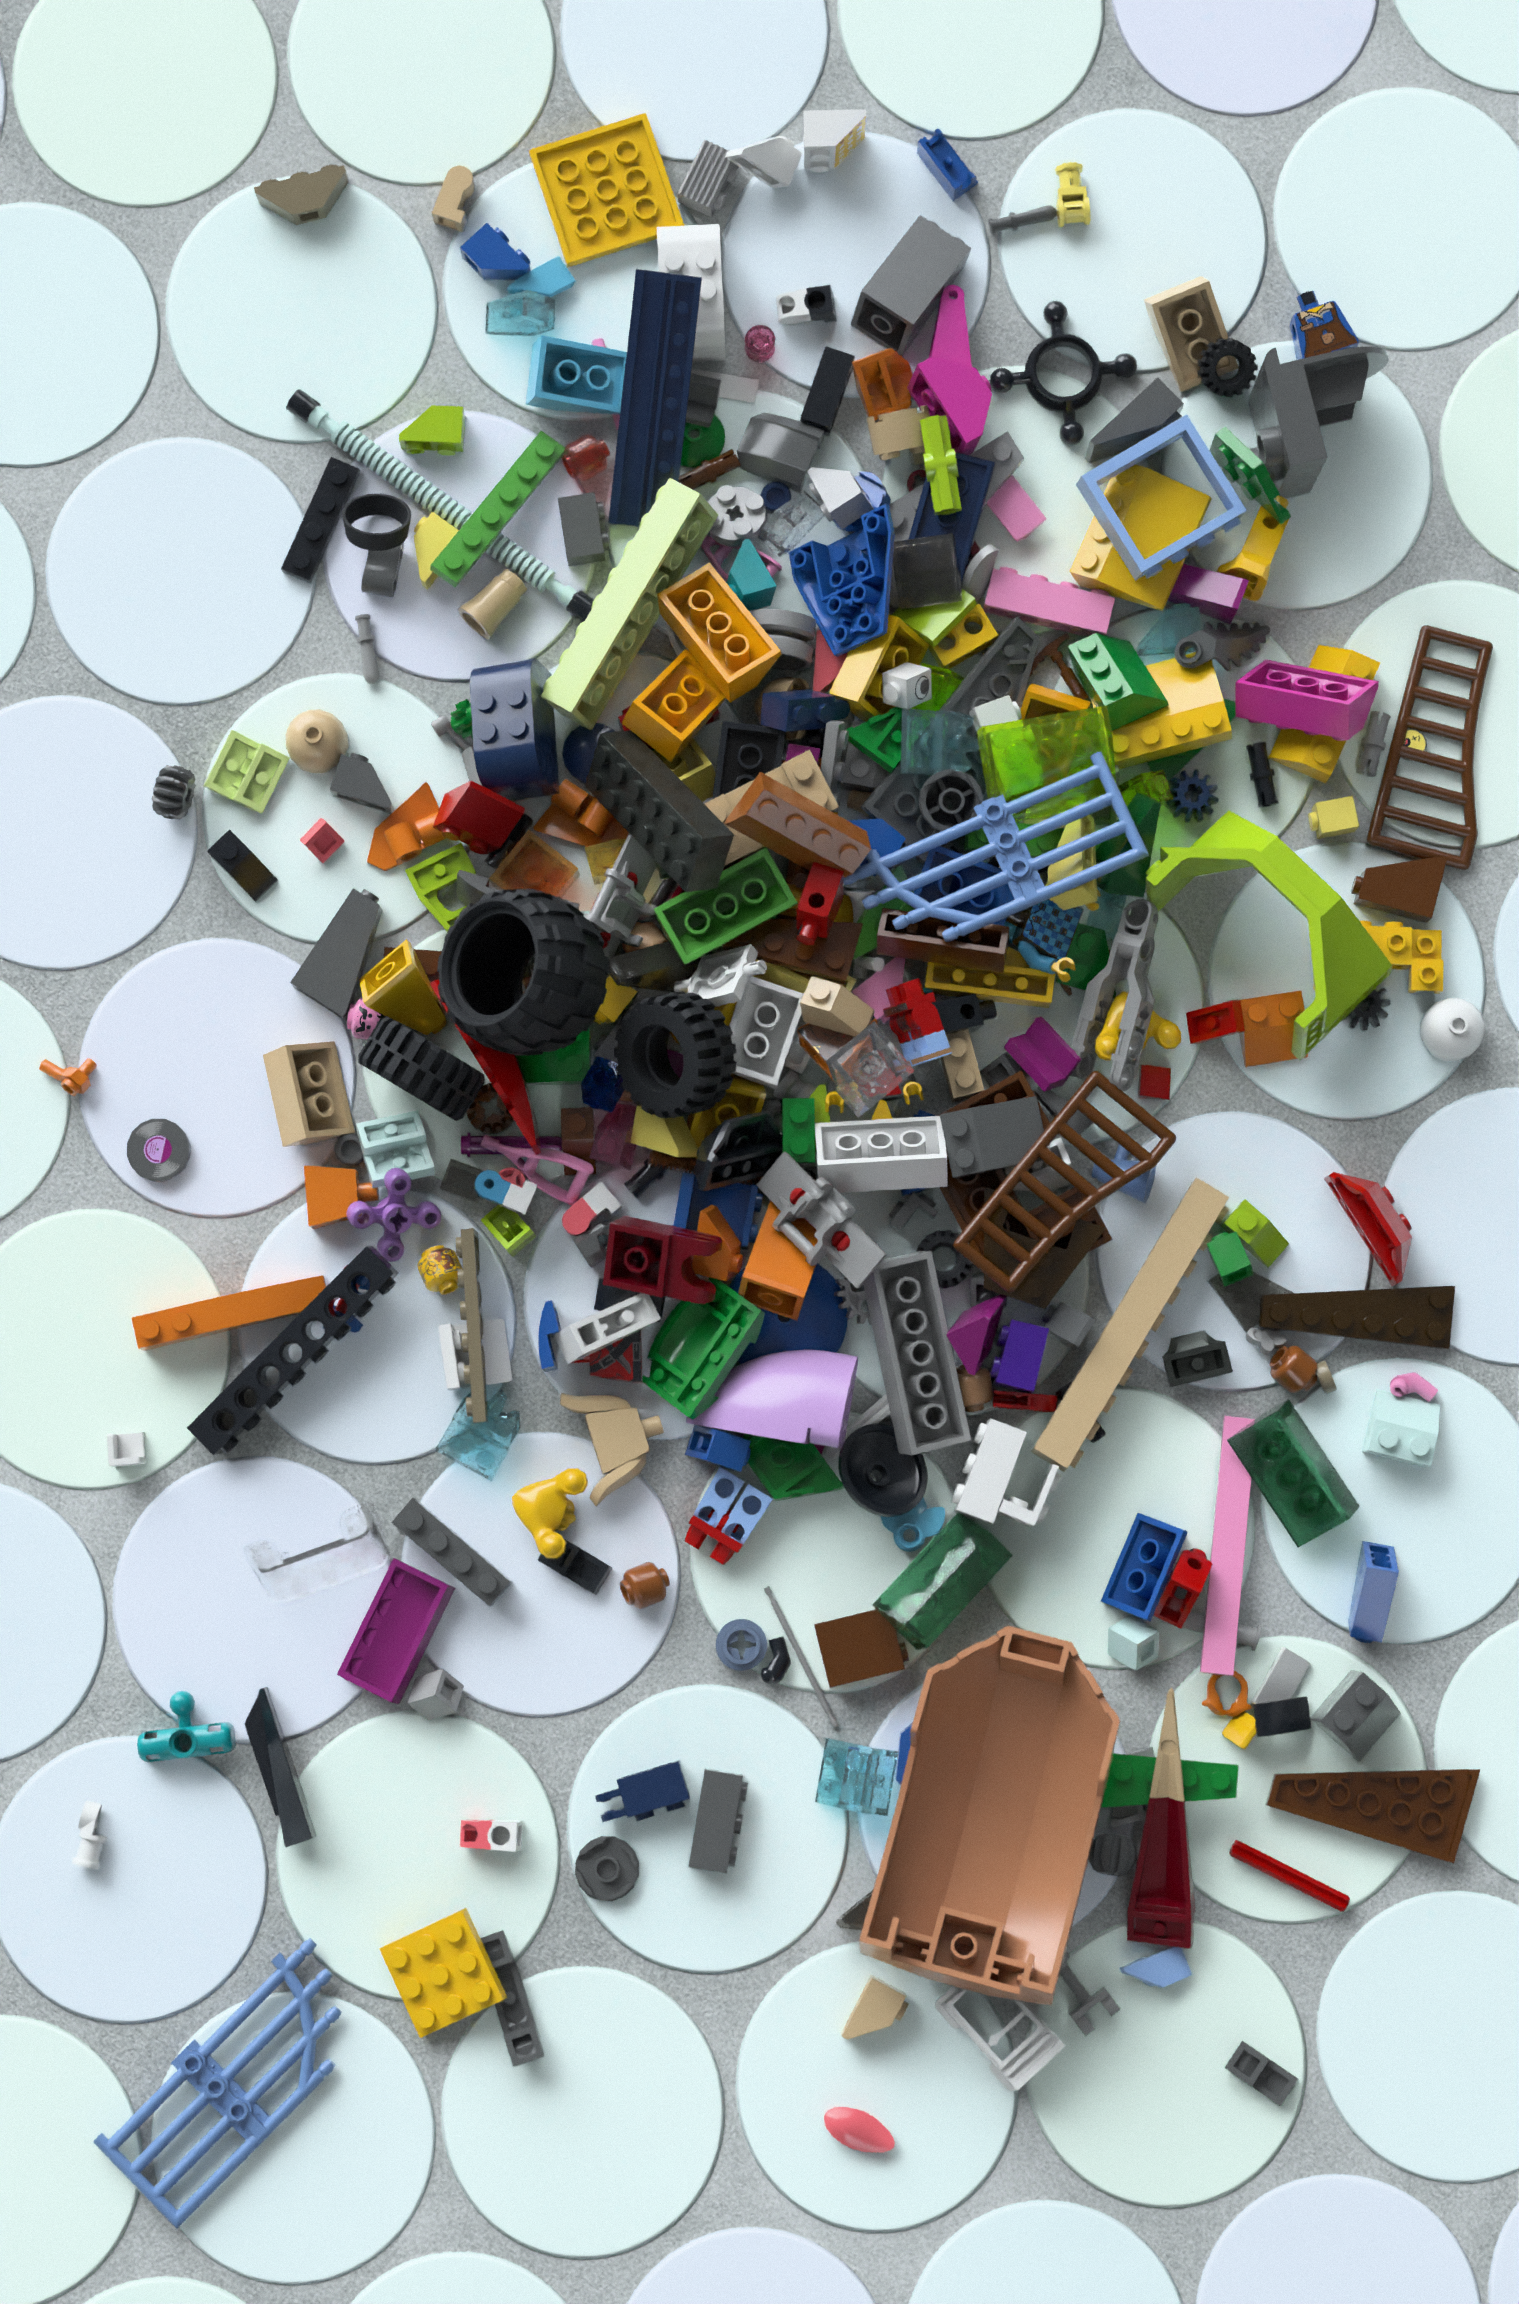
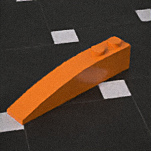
[132,1275,326,1351]

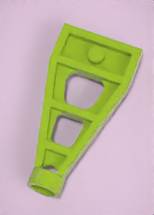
[405,843,477,932]

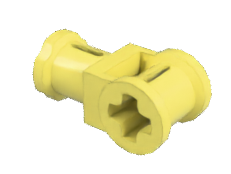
[1055,162,1090,228]

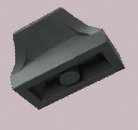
[1162,1330,1233,1388]

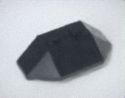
[694,1111,782,1191]

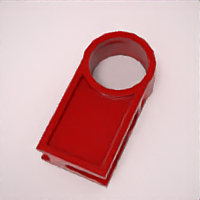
[992,1390,1058,1412]

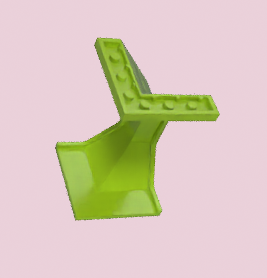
[1146,810,1392,1061]

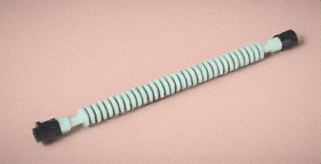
[286,389,594,624]

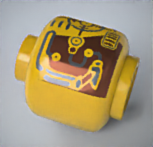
[417,1245,463,1295]

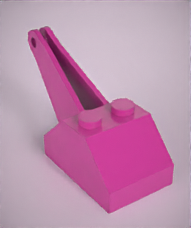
[907,285,992,455]

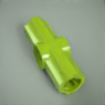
[920,415,962,515]

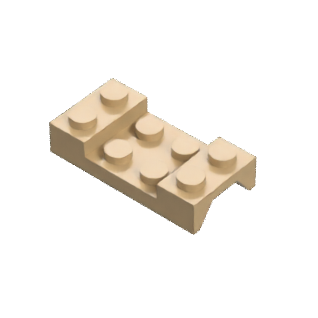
[705,750,839,868]

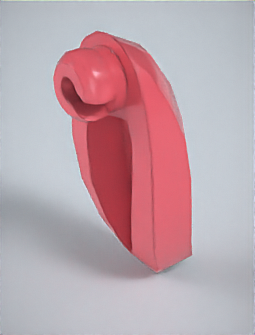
[824,2107,895,2153]

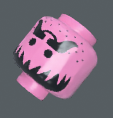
[347,998,386,1040]

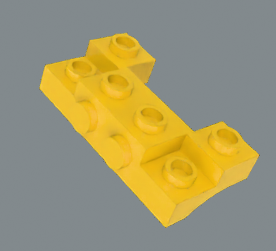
[1313,921,1444,994]

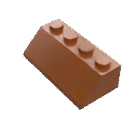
[725,772,871,878]

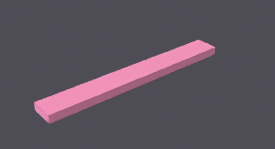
[1200,1416,1257,1676]

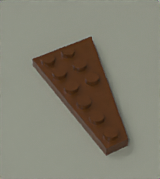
[1265,1769,1481,1863]

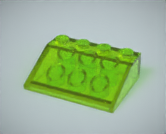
[976,706,1116,822]

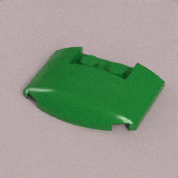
[642,1277,765,1420]

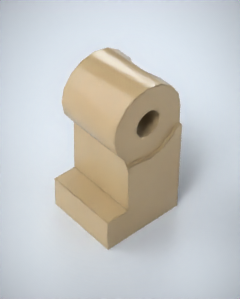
[432,165,475,232]

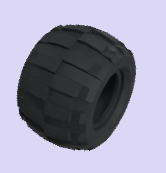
[437,889,609,1056]

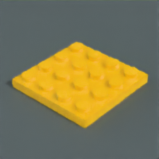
[529,113,684,268]

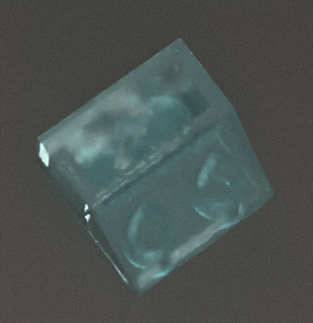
[815,1738,898,1816]

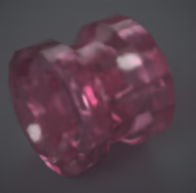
[745,325,776,363]

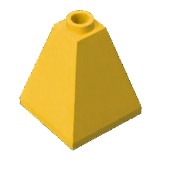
[359,939,447,1035]

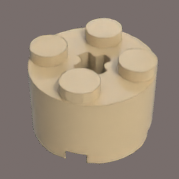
[867,405,930,460]

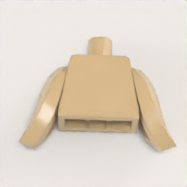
[560,1393,664,1507]

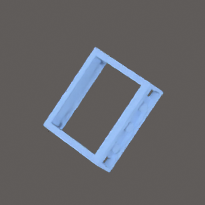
[1076,415,1247,581]

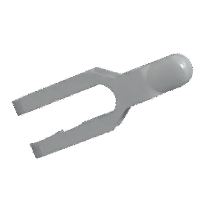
[1070,899,1159,1091]

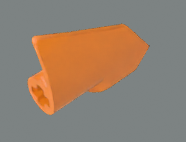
[533,779,629,851]
[367,782,447,871]

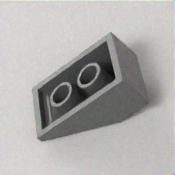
[1085,377,1184,463]
[940,1096,1044,1179]

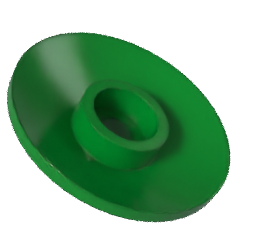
[681,414,725,468]

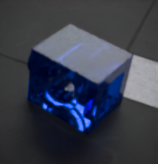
[581,1056,625,1113]

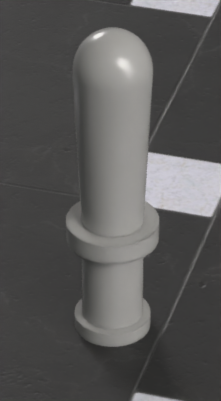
[355,614,379,684]

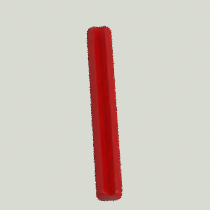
[1229,1840,1350,1912]

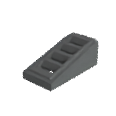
[1034,1086,1093,1135]

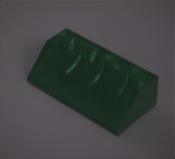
[1227,1399,1360,1548]
[872,1513,1013,1650]

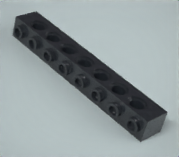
[187,1246,399,1455]

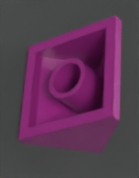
[946,1294,1007,1375]

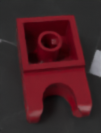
[603,1216,722,1304]

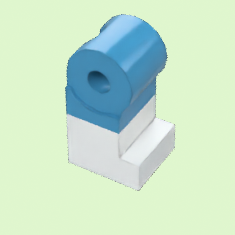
[474,1170,538,1216]

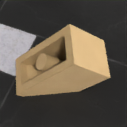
[800,976,875,1039]
[841,1975,909,2040]

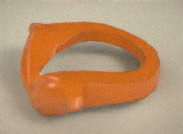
[1202,1671,1252,1717]

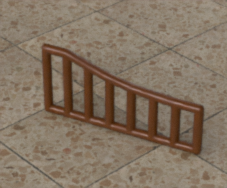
[1366,625,1493,870]
[953,1071,1176,1293]

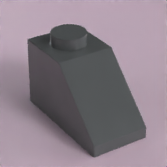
[330,753,395,814]
[1041,1301,1096,1351]

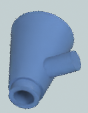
[1092,1144,1156,1203]

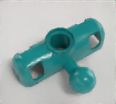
[137,1691,236,1762]

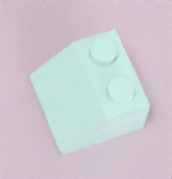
[1362,1389,1440,1467]

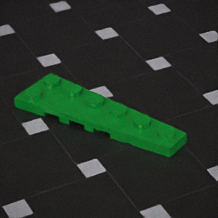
[1101,1753,1239,1808]

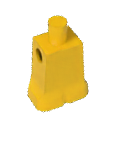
[1216,495,1289,601]

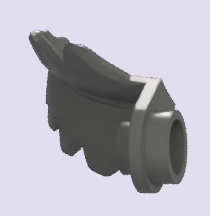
[1174,622,1270,671]

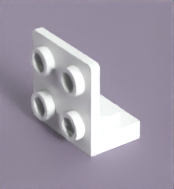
[438,1318,513,1391]
[997,1464,1062,1528]

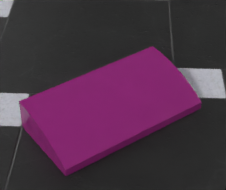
[337,1558,456,1704]

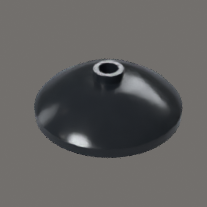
[838,1424,928,1517]

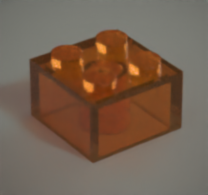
[489,830,580,898]

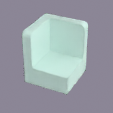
[1107,1616,1159,1671]

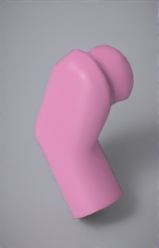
[1390,1372,1438,1402]

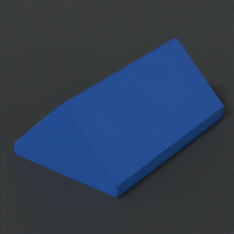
[1101,1513,1188,1622]

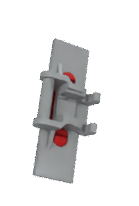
[584,833,658,964]
[757,1152,887,1289]

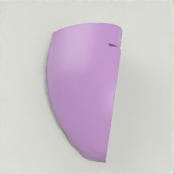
[686,1349,858,1449]

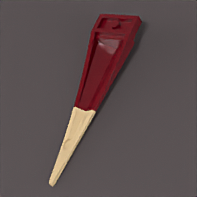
[1127,1688,1196,1949]

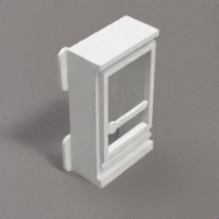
[935,1986,1065,2092]

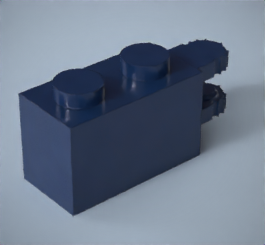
[760,689,851,732]
[595,1760,690,1822]

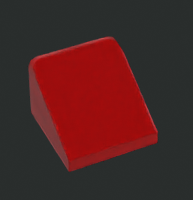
[1138,1064,1171,1100]

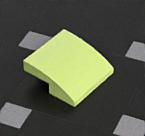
[203,730,290,814]

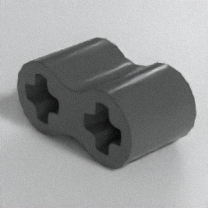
[361,542,404,597]

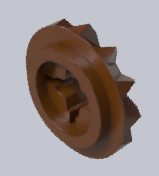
[467,1083,514,1134]

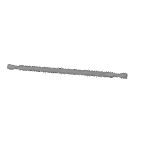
[764,1586,839,1728]

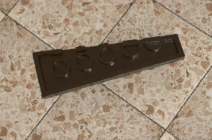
[1259,1286,1455,1349]

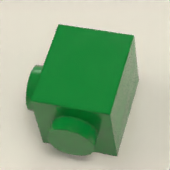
[1206,1231,1254,1287]

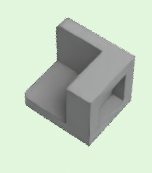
[407,1668,464,1720]

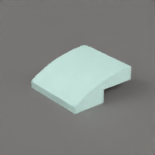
[356,1110,435,1188]

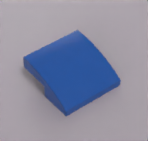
[538,1300,561,1372]

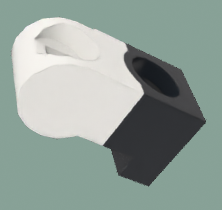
[776,285,837,325]

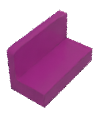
[1004,1016,1081,1092]

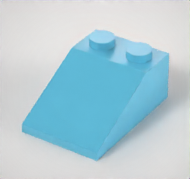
[526,335,627,415]

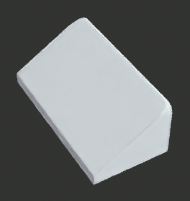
[1250,1647,1311,1704]

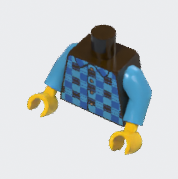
[1006,890,1101,982]

